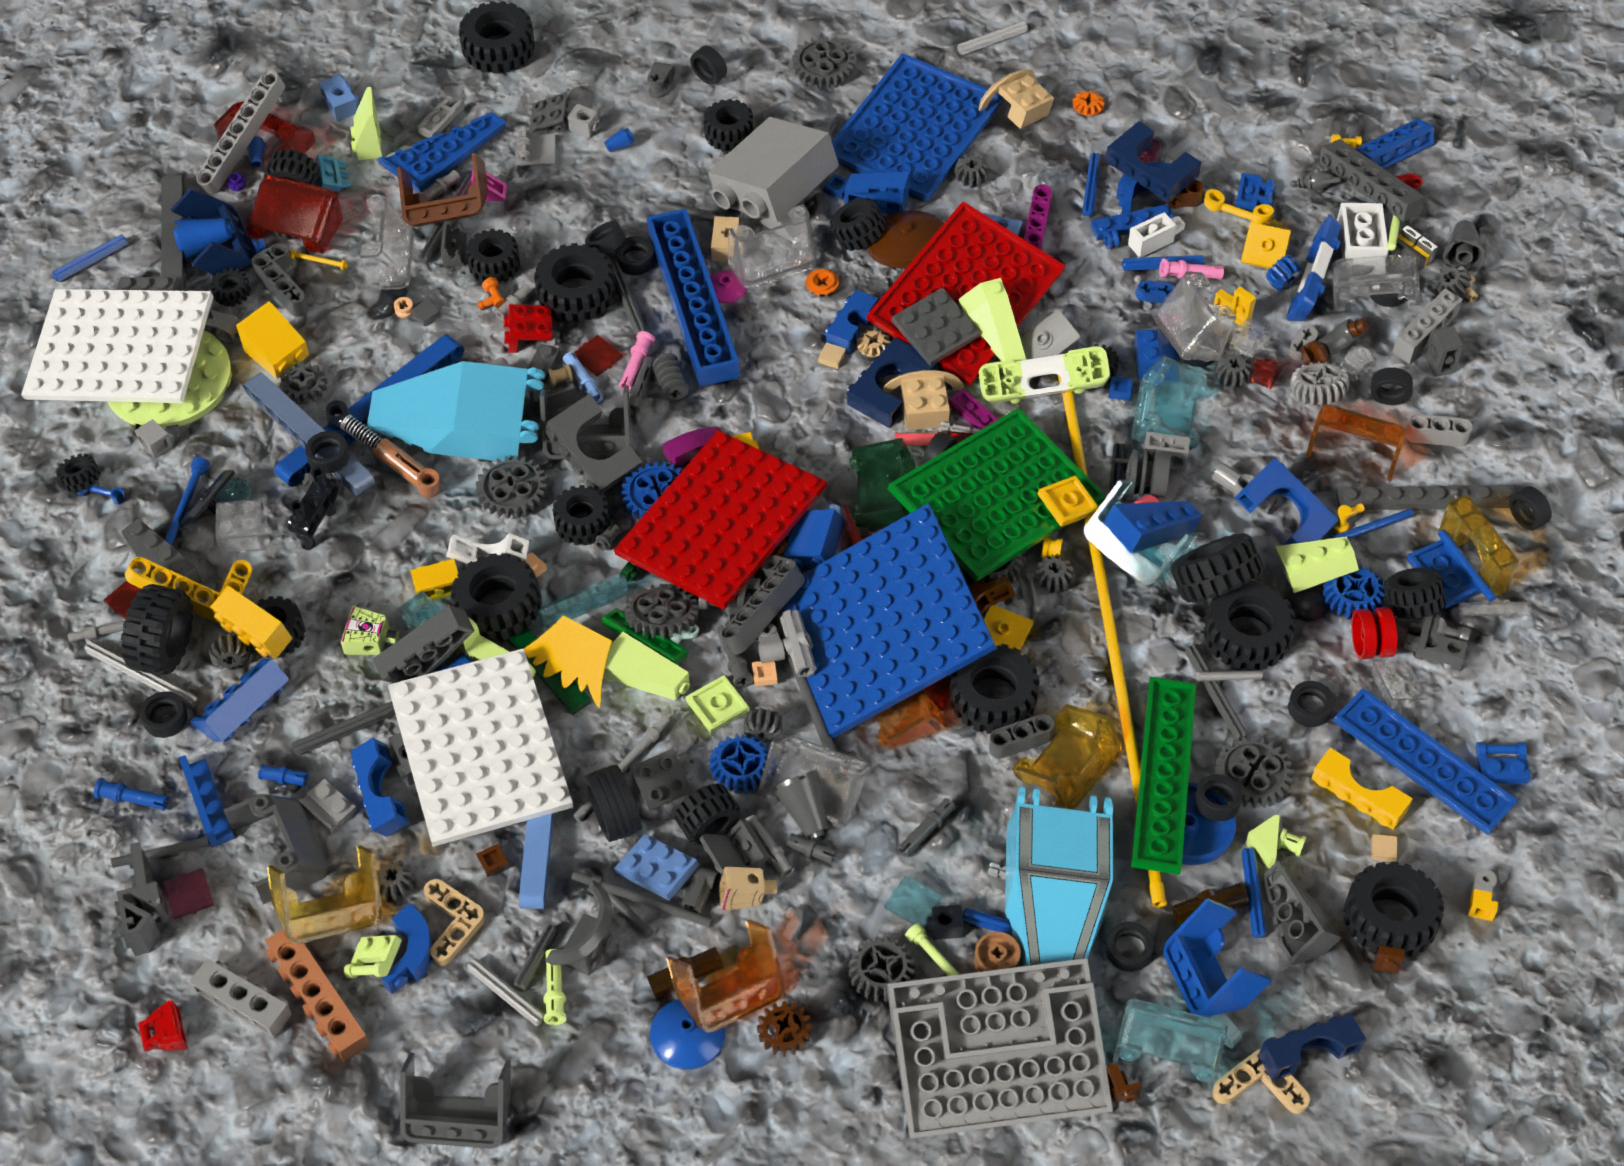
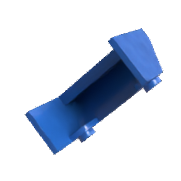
[1163,898,1271,1018]

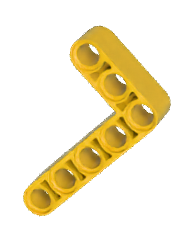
[125,557,252,624]

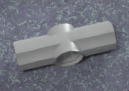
[1212,463,1278,514]
[780,610,817,677]

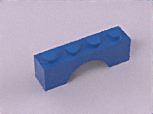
[350,738,409,837]

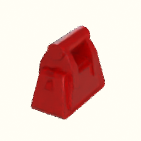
[138,1000,188,1052]

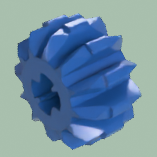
[1266,255,1302,290]

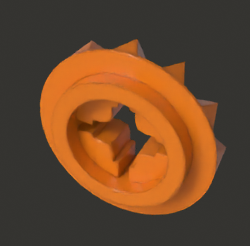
[1073,90,1104,116]
[806,269,839,297]

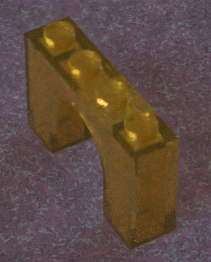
[1438,494,1519,596]

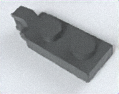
[527,331,561,384]

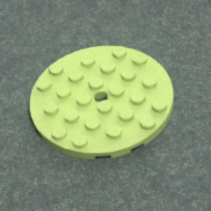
[107,330,232,429]

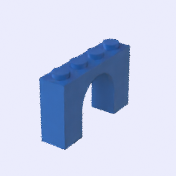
[1234,458,1339,545]

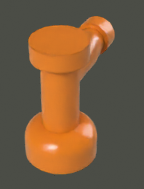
[477,277,506,310]

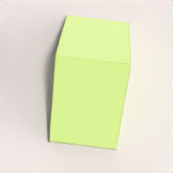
[1246,815,1280,869]

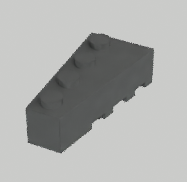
[121,518,202,590]

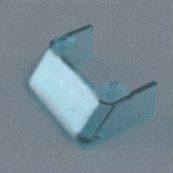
[1084,480,1198,585]
[1112,999,1228,1091]

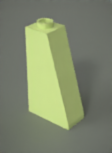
[603,632,690,700]

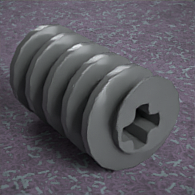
[652,353,688,401]

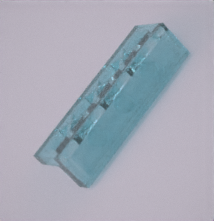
[538,574,628,630]

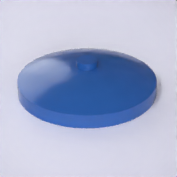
[1182,782,1236,865]

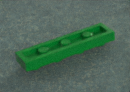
[601,608,689,665]

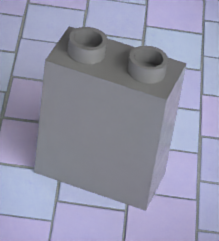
[708,117,839,223]

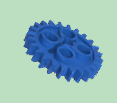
[621,461,682,519]

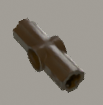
[1172,883,1249,926]
[647,947,724,998]

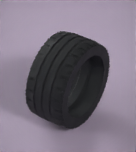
[584,764,642,842]

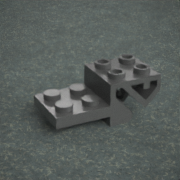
[114,842,170,956]

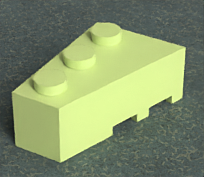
[1275,537,1359,593]

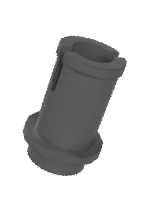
[595,523,621,551]

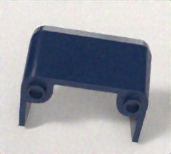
[170,187,257,276]

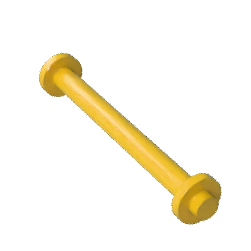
[290,249,348,270]

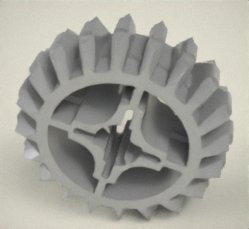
[1290,361,1350,406]

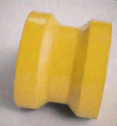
[1041,537,1063,559]

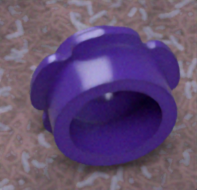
[226,173,247,192]

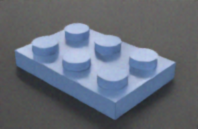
[614,834,700,901]

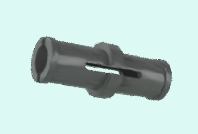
[786,833,837,864]

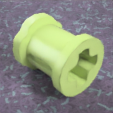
[1277,828,1306,857]

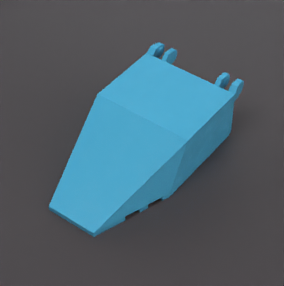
[367,361,545,462]

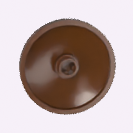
[866,211,944,268]

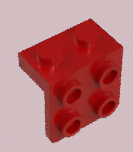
[503,304,553,353]

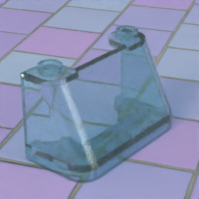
[1132,355,1208,450]

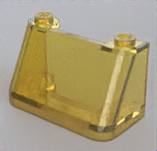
[1012,704,1121,810]

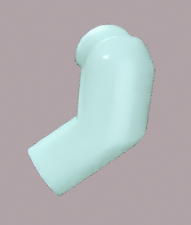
[668,624,699,644]

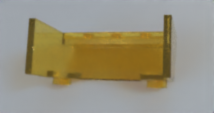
[267,845,382,944]

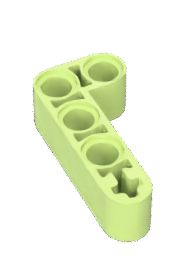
[453,617,536,677]

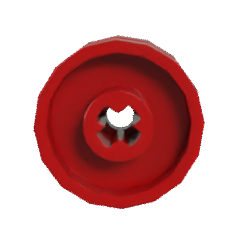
[1351,607,1397,660]

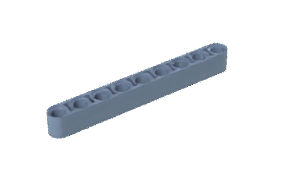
[243,372,375,496]

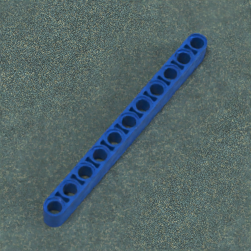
[274,334,464,487]

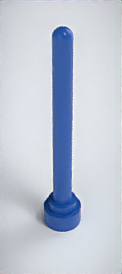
[164,457,210,546]

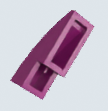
[663,426,722,468]

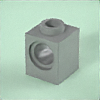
[568,104,600,138]
[135,419,173,458]

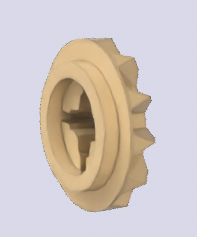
[857,328,890,357]

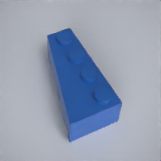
[1103,501,1203,554]

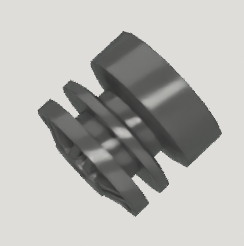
[1126,449,1171,499]

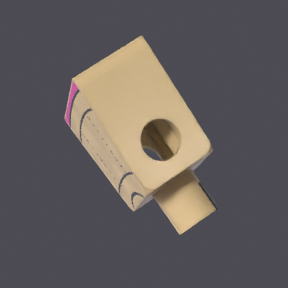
[719,867,777,911]

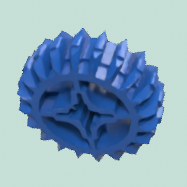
[1323,563,1385,619]
[709,733,773,795]

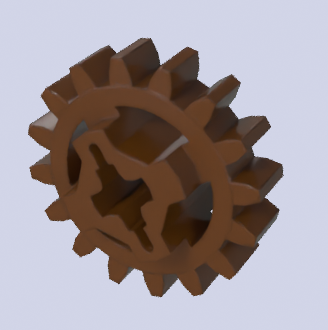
[757,1001,812,1057]

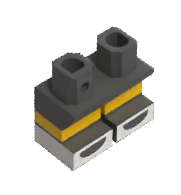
[1386,225,1437,273]

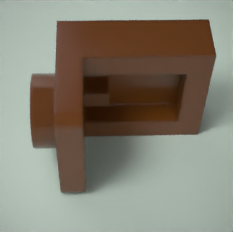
[1373,945,1404,974]

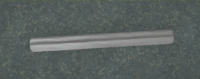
[84,641,199,708]

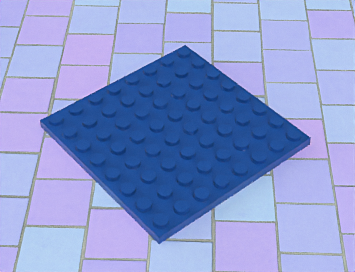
[780,503,997,738]

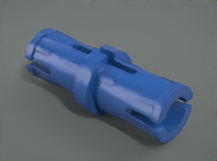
[258,764,309,787]

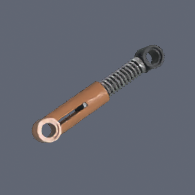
[326,400,440,498]

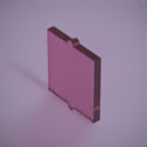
[164,868,214,919]

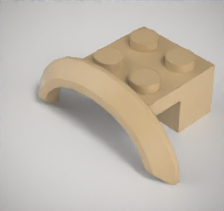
[979,69,1054,129]
[881,370,963,430]

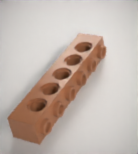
[265,924,370,1062]

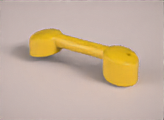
[1204,189,1274,225]

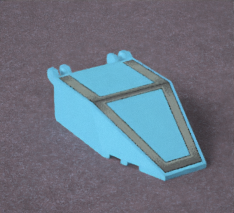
[1005,786,1113,966]

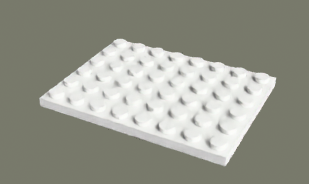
[21,289,213,403]
[388,648,573,847]

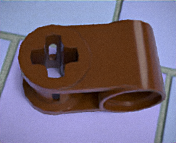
[1165,180,1204,209]

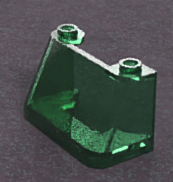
[848,438,916,529]

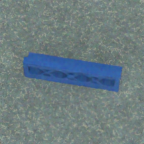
[1355,118,1434,169]
[179,755,235,847]

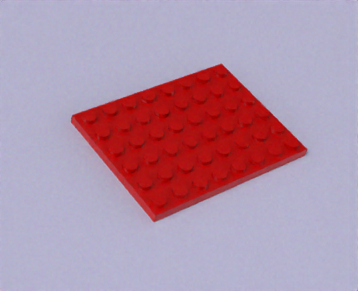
[867,201,1065,387]
[614,430,827,610]

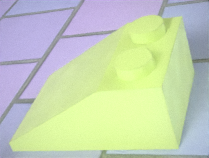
[350,87,382,161]

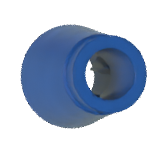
[604,128,635,152]
[247,136,266,168]

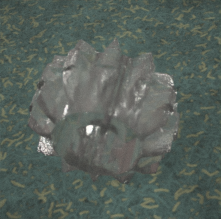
[1340,346,1376,383]

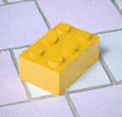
[210,586,293,660]

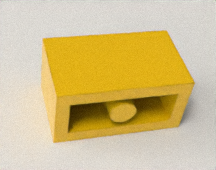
[410,559,458,604]

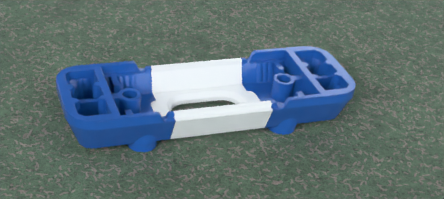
[1285,214,1342,322]

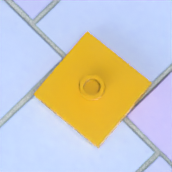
[1241,222,1291,269]
[1037,475,1100,527]
[984,605,1033,650]

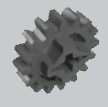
[280,362,328,404]

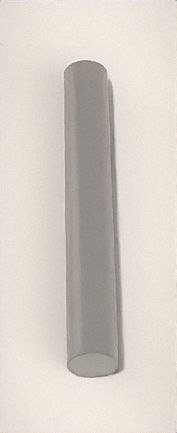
[1196,670,1263,681]

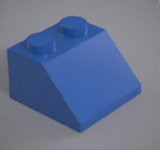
[1134,330,1180,379]

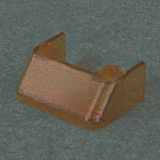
[1306,405,1406,481]
[666,919,785,1032]

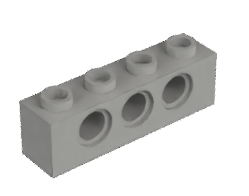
[1392,289,1462,364]
[189,958,292,1039]

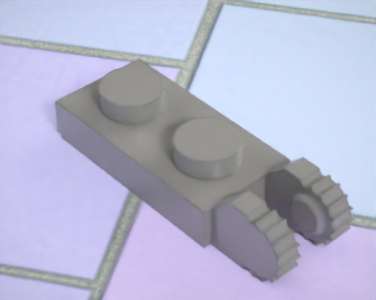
[417,96,464,138]

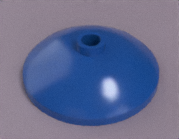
[650,997,726,1070]

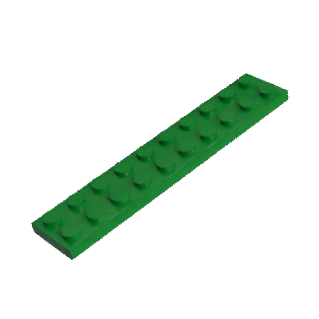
[1131,676,1196,875]

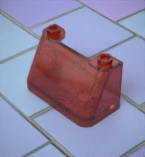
[247,175,343,254]

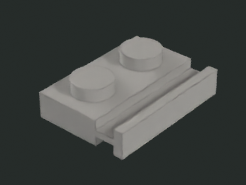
[299,779,357,834]

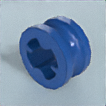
[1103,229,1119,249]
[252,238,267,254]

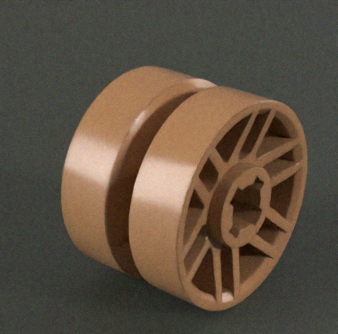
[974,932,1021,973]

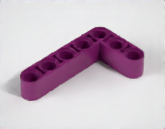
[1024,184,1052,250]

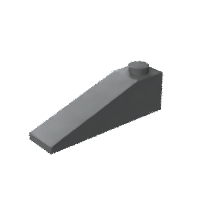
[1262,860,1342,965]

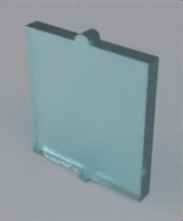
[884,876,941,926]

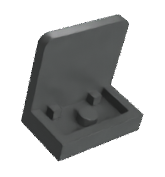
[700,819,770,875]

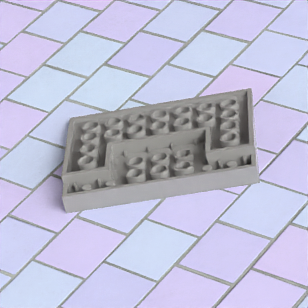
[886,958,1113,1139]

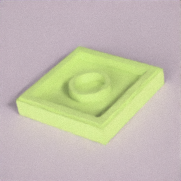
[686,675,750,734]

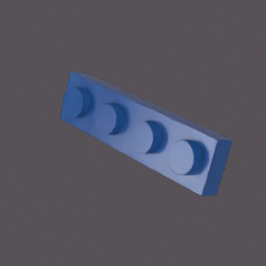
[1090,204,1174,241]

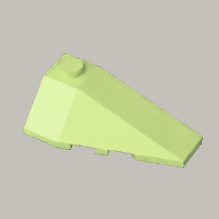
[958,278,1026,361]

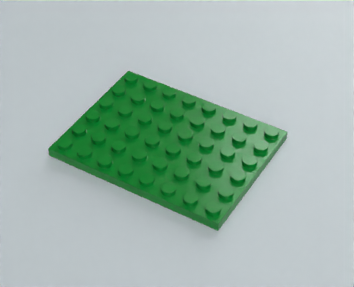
[888,408,1107,582]

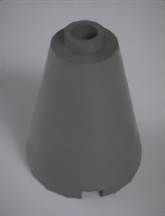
[1443,220,1486,272]
[773,770,828,839]

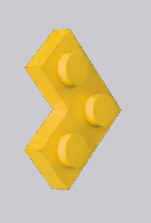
[1213,287,1256,329]

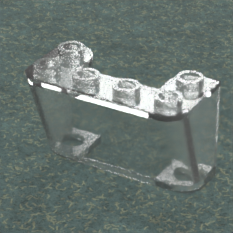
[1152,271,1236,362]

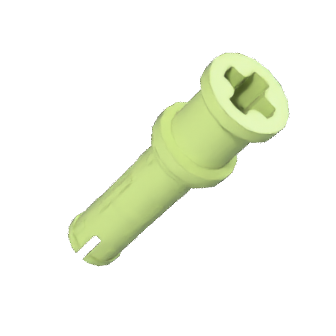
[543,949,567,1025]

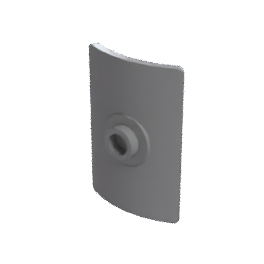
[1020,309,1080,360]

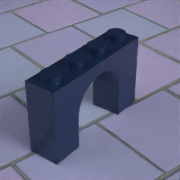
[1106,121,1201,202]
[846,337,938,428]

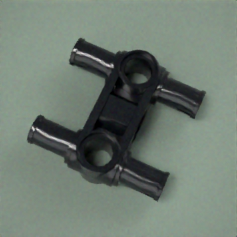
[287,466,338,550]

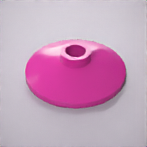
[710,270,746,303]

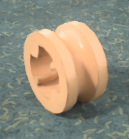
[394,297,413,318]

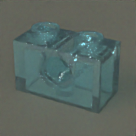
[401,591,441,629]

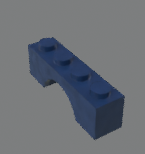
[1258,1014,1367,1081]

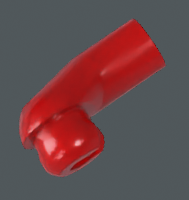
[1395,173,1423,189]

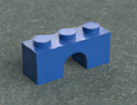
[825,290,878,355]

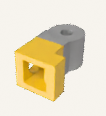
[1468,869,1498,921]

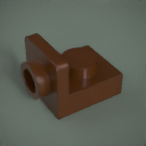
[1106,1063,1142,1103]

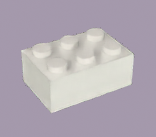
[1337,203,1389,266]

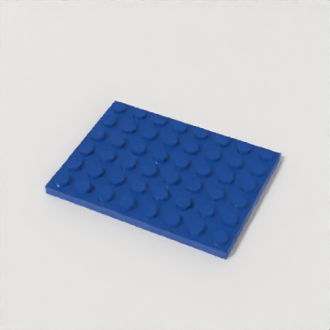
[832,53,1005,202]

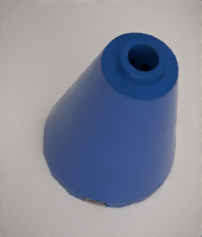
[173,218,235,260]

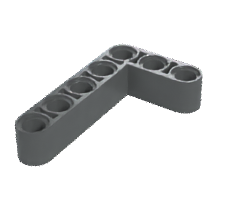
[721,554,805,654]

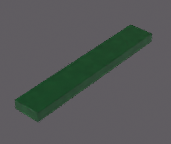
[506,628,591,715]

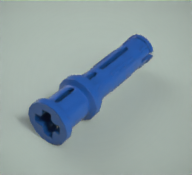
[94,778,169,811]

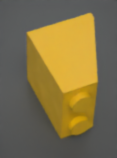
[236,301,309,379]

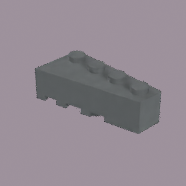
[373,605,475,683]

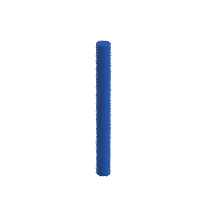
[1331,508,1414,540]
[1438,529,1497,602]

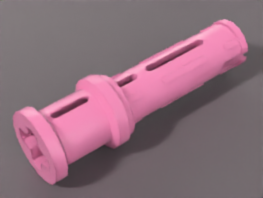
[1159,258,1224,279]
[619,331,655,391]

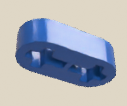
[1135,281,1176,304]

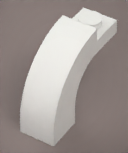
[446,533,529,569]

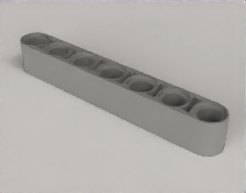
[196,70,285,194]

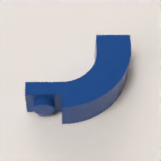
[1116,162,1171,214]
[381,903,433,994]

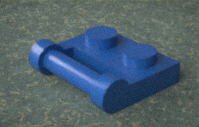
[1476,742,1530,784]

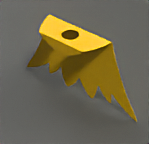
[524,615,613,708]

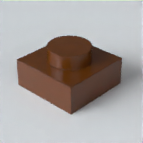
[476,844,509,877]

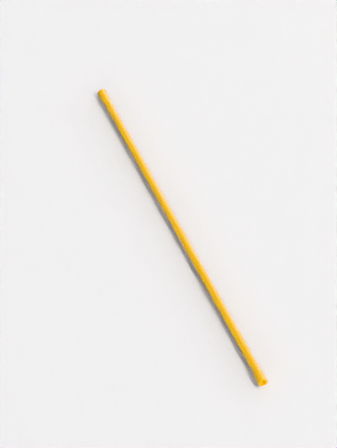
[1058,375,1167,908]

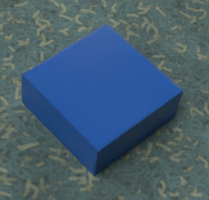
[824,174,848,199]
[1108,376,1133,401]

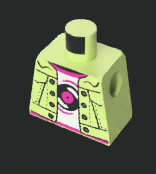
[341,606,399,655]

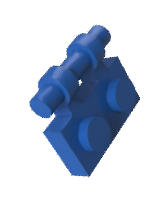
[1235,173,1276,211]

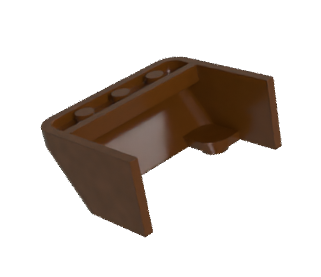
[397,153,488,227]

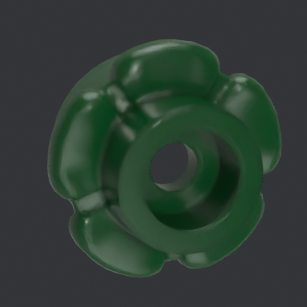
[619,562,639,582]

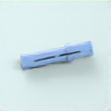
[563,352,603,404]

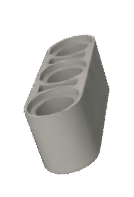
[1405,414,1473,447]

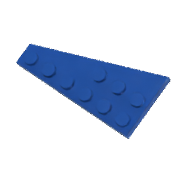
[378,112,506,193]

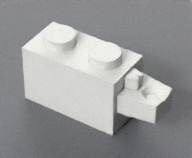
[1128,212,1185,258]

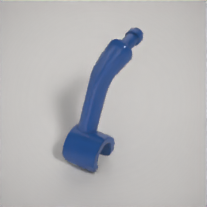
[77,484,126,505]

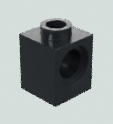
[927,905,964,940]

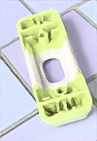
[979,347,1110,404]

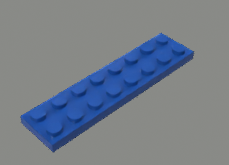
[1333,688,1518,835]

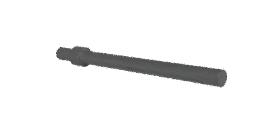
[571,870,712,928]

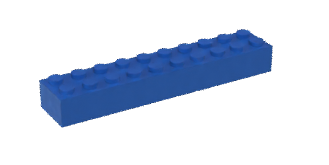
[647,208,740,387]

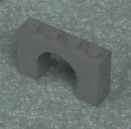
[545,394,642,495]

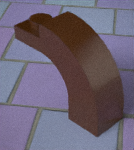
[969,575,1015,614]

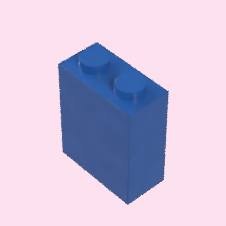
[783,509,845,569]

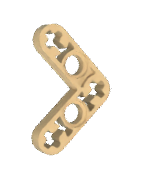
[424,879,485,966]
[1212,1049,1310,1114]

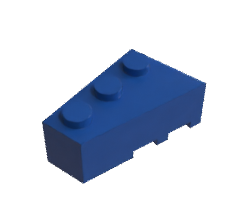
[844,171,910,214]

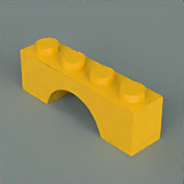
[1311,748,1413,830]

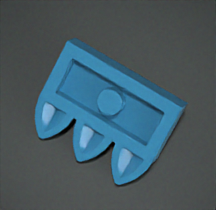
[315,155,352,192]

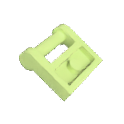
[344,935,402,978]

